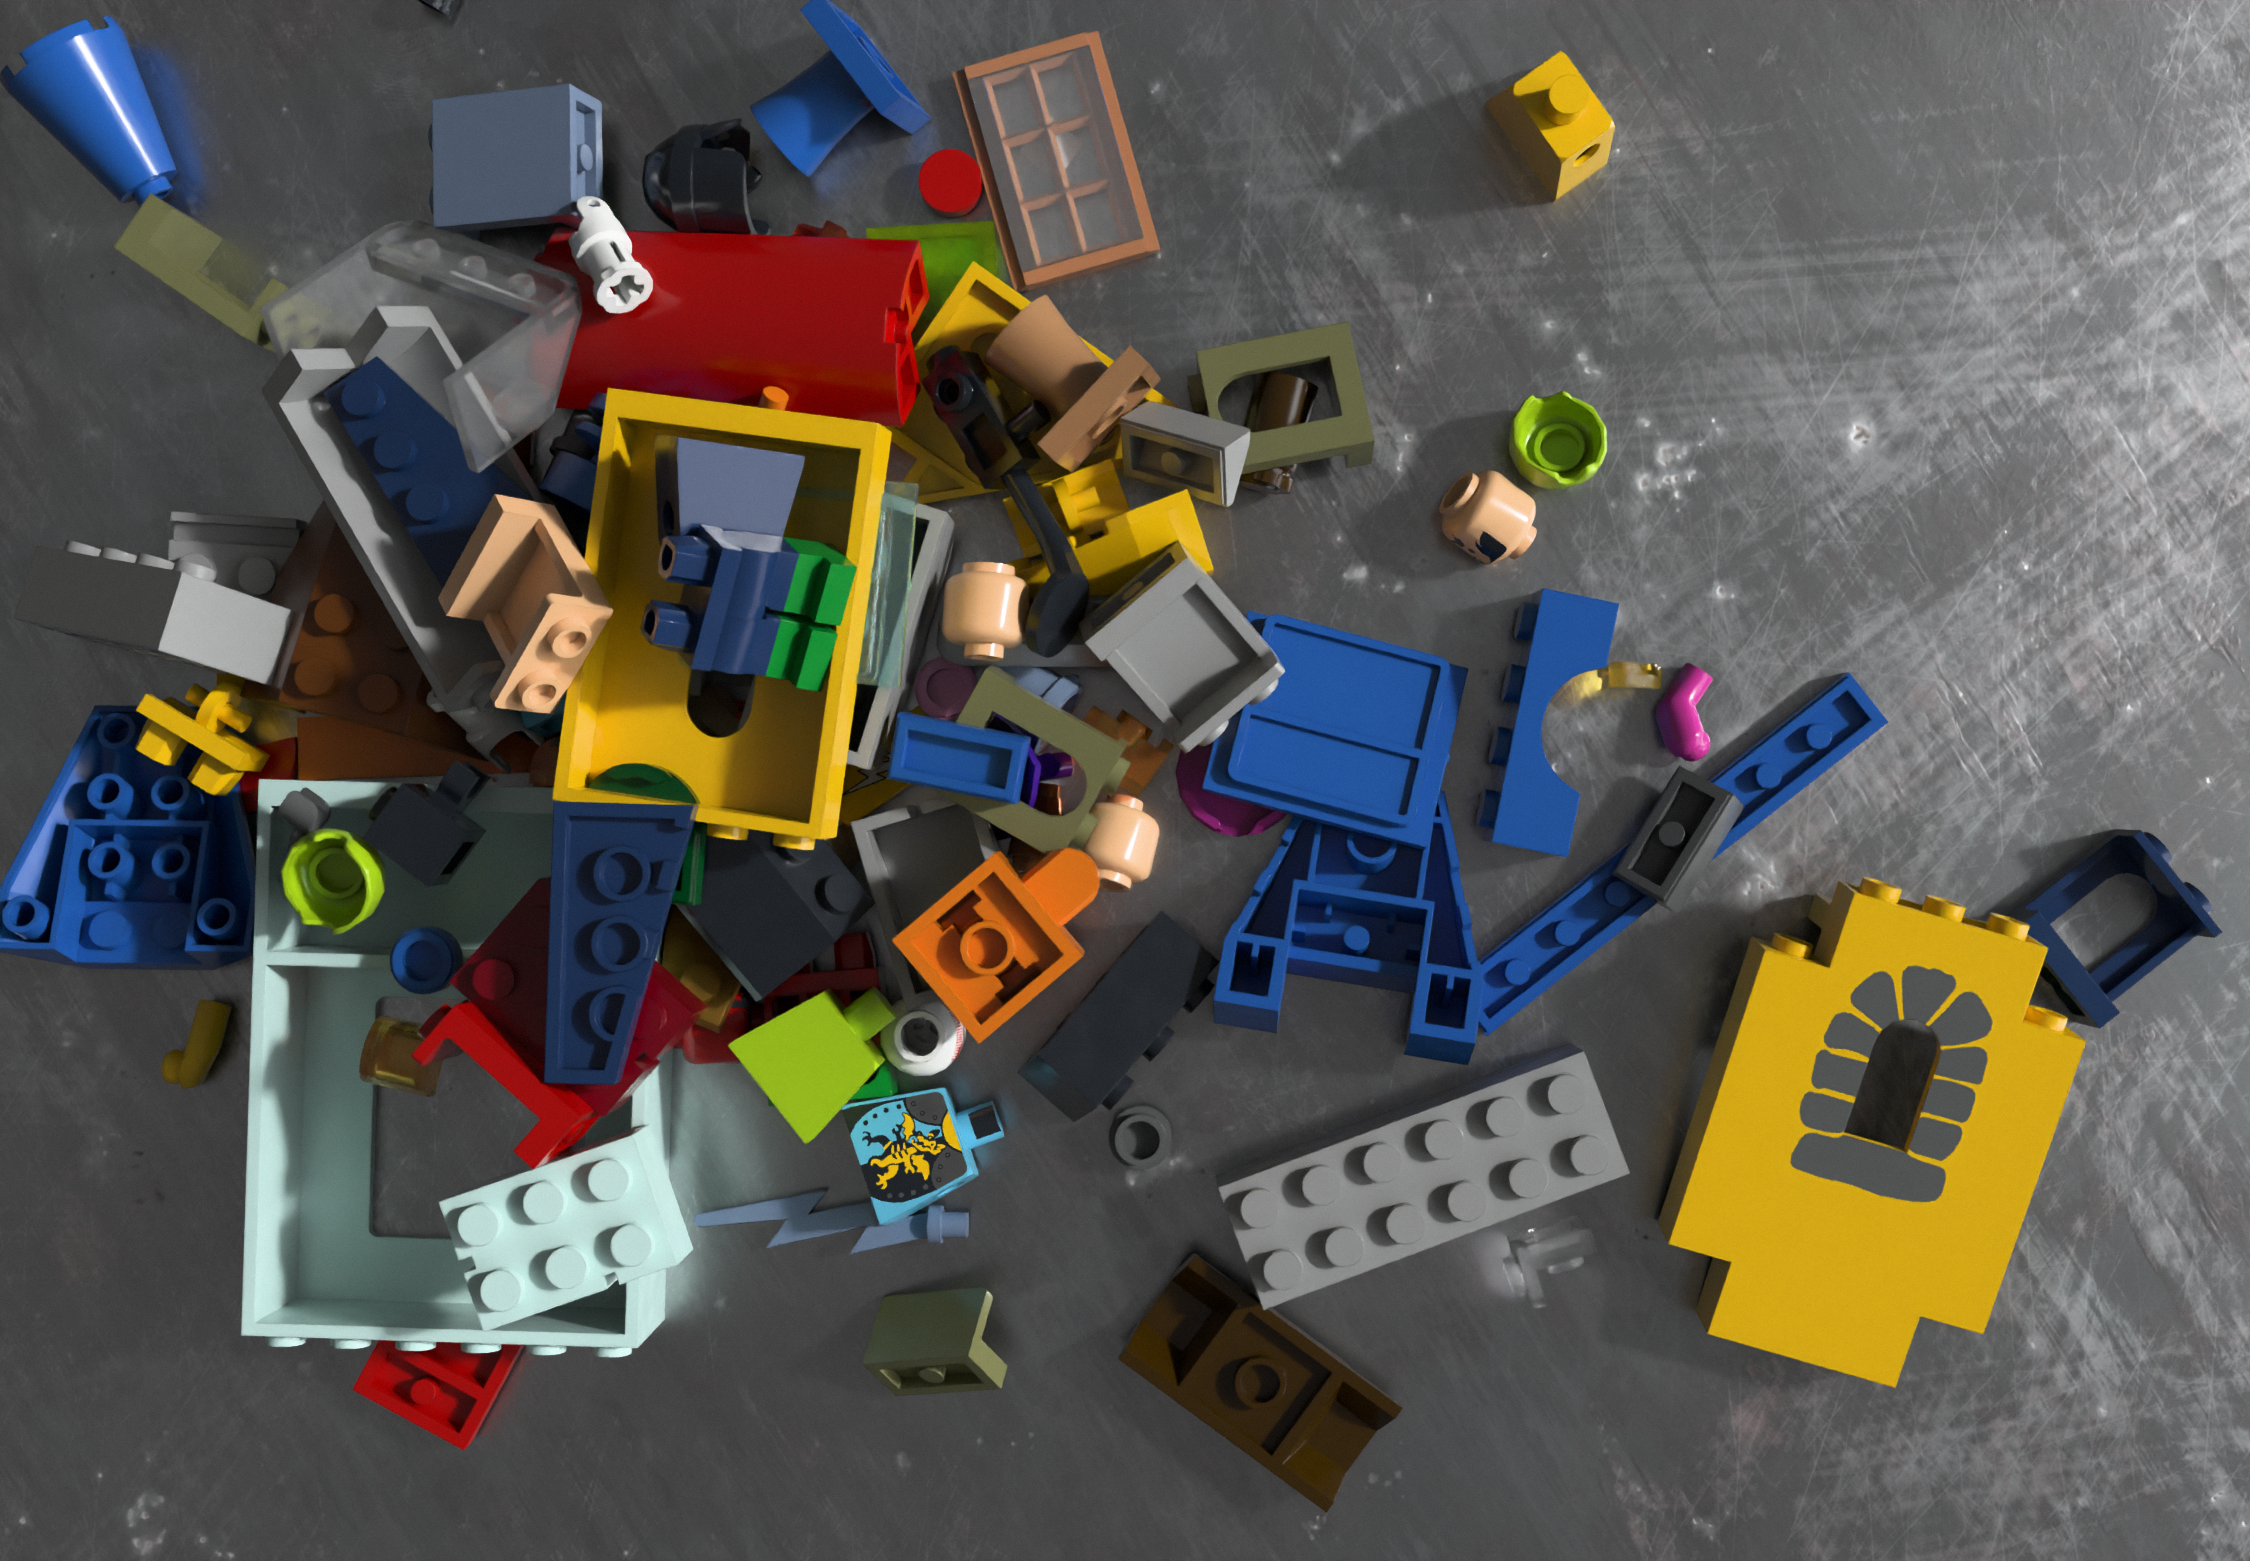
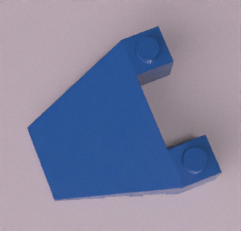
[1213,790,1484,1065]

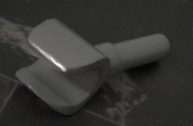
[277,787,331,883]

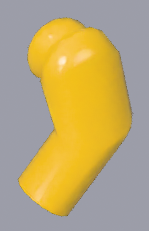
[161,1000,232,1089]

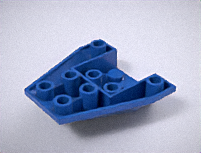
[0,705,256,970]

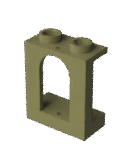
[113,193,326,358]
[1187,321,1375,474]
[929,664,1131,855]

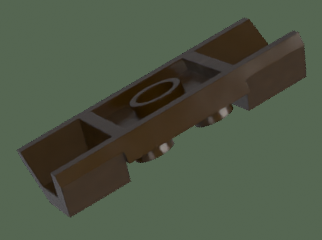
[1118,1253,1403,1513]

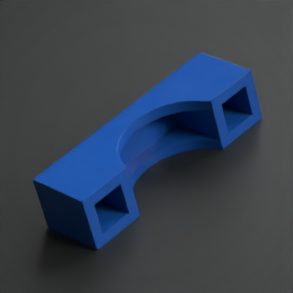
[1476,588,1619,857]

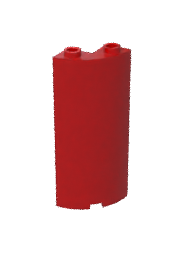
[523,228,930,427]

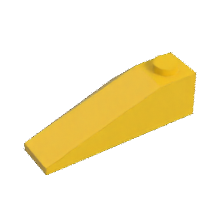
[1006,489,1214,603]

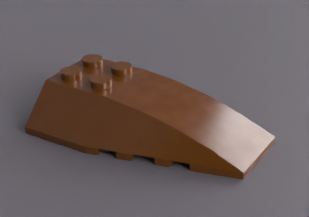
[240,364,536,762]

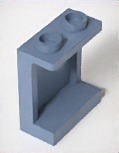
[428,84,603,241]

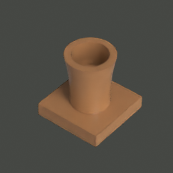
[984,295,1161,473]

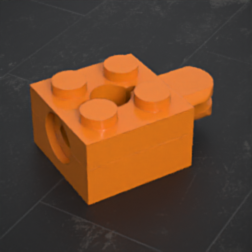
[892,847,1100,1044]

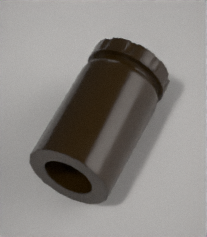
[1239,371,1318,495]

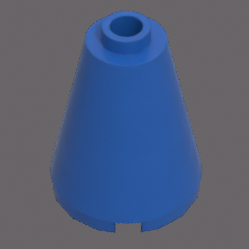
[0,16,177,208]

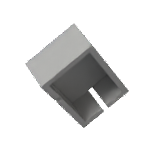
[850,795,1001,1010]

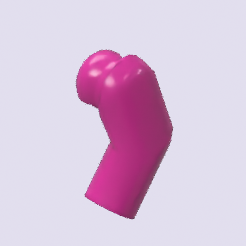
[1656,663,1713,762]

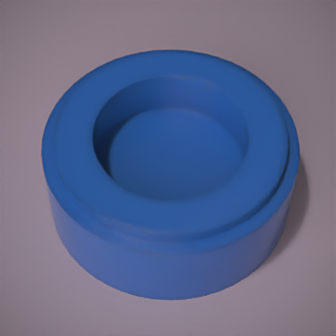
[390,926,463,994]

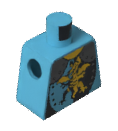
[842,1088,1004,1225]

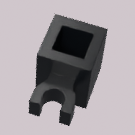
[362,761,491,887]

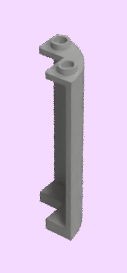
[261,306,547,713]

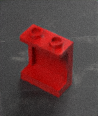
[410,999,601,1170]

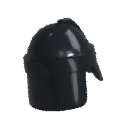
[642,118,772,235]

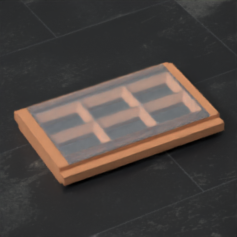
[952,30,1160,293]

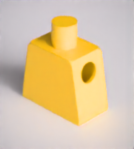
[1485,51,1615,201]

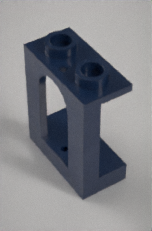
[2006,829,2222,1029]

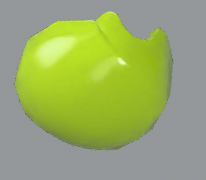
[1509,391,1607,490]
[280,828,386,935]

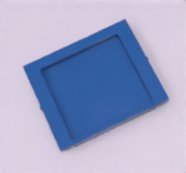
[1201,611,1469,850]

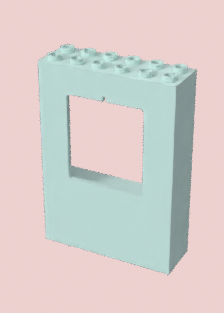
[241,779,673,1357]

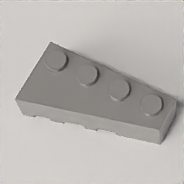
[13,540,295,686]

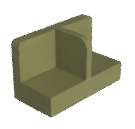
[862,1287,1007,1396]

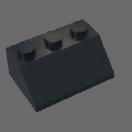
[675,823,875,1002]

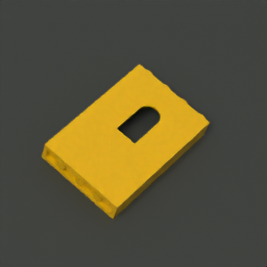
[552,388,892,850]

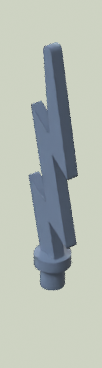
[693,1190,969,1255]

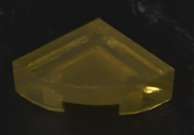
[1597,662,1662,690]

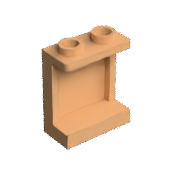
[438,494,613,714]

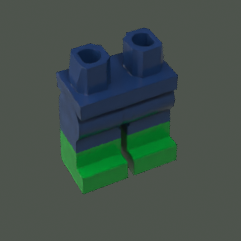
[640,524,857,692]

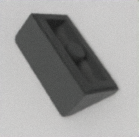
[1612,765,1743,914]

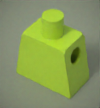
[728,986,898,1145]

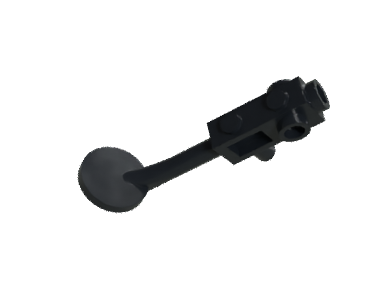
[921,345,1089,658]

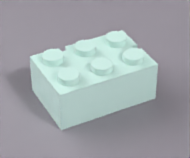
[439,1124,693,1332]

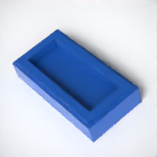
[886,711,1031,804]

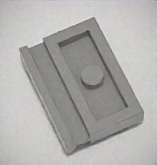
[168,511,306,602]

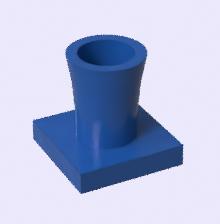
[750,0,932,177]

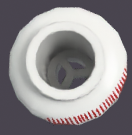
[880,996,966,1076]

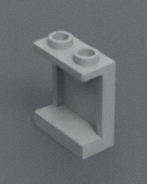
[1078,540,1285,753]

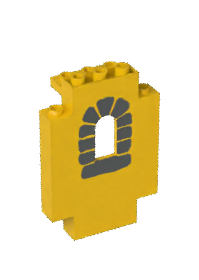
[1658,877,2087,1388]

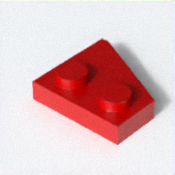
[352,1340,524,1451]

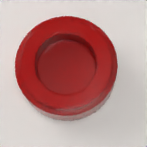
[918,149,983,218]

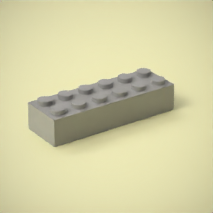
[1216,1043,1630,1310]

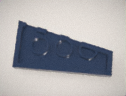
[324,356,571,588]
[544,801,699,1085]

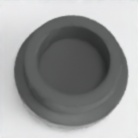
[1109,1105,1172,1170]

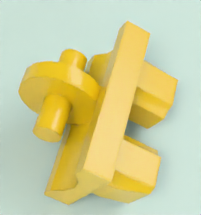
[1003,458,1131,560]
[135,681,270,796]

